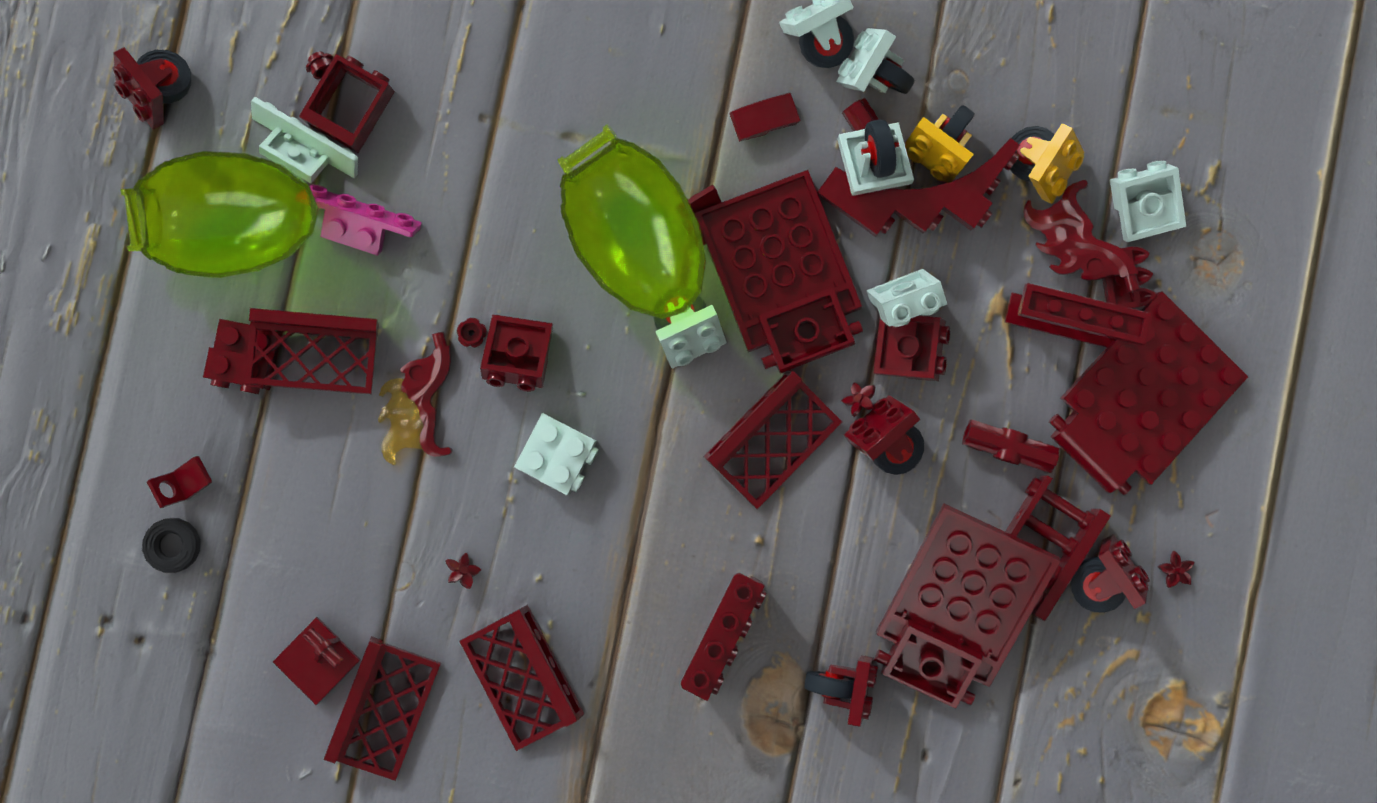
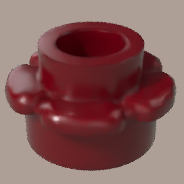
[306,51,333,79]
[457,318,487,348]

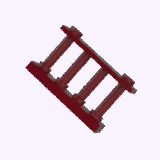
[1004,283,1152,348]
[1005,475,1111,621]

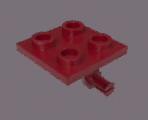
[273,617,361,705]

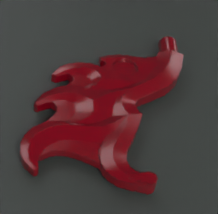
[1023,180,1140,293]

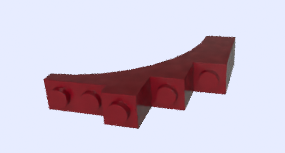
[817,138,1020,237]

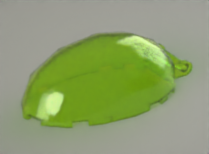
[557,124,706,319]
[120,151,321,278]

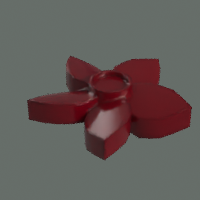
[841,382,876,417]
[1157,551,1195,588]
[445,553,482,589]

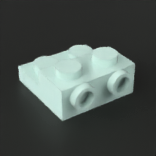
[1110,161,1186,242]
[866,269,947,327]
[514,413,599,495]

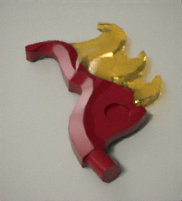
[378,332,453,465]

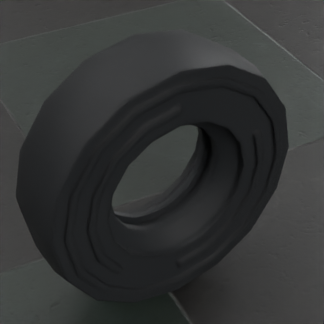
[142,518,201,573]

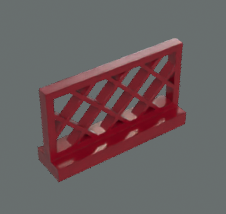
[244,308,379,395]
[703,370,842,509]
[459,604,584,751]
[323,636,441,781]

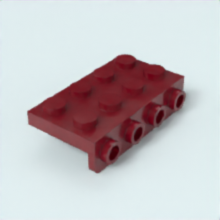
[681,573,767,701]

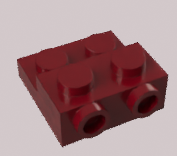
[480,314,553,392]
[873,316,950,382]
[203,319,282,394]

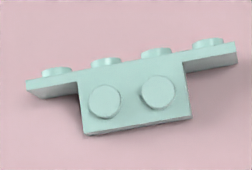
[251,97,358,183]

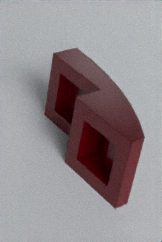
[729,93,801,142]

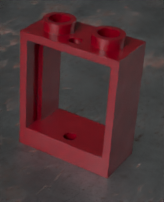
[299,54,395,153]

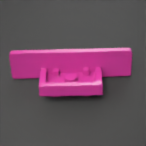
[297,185,422,256]

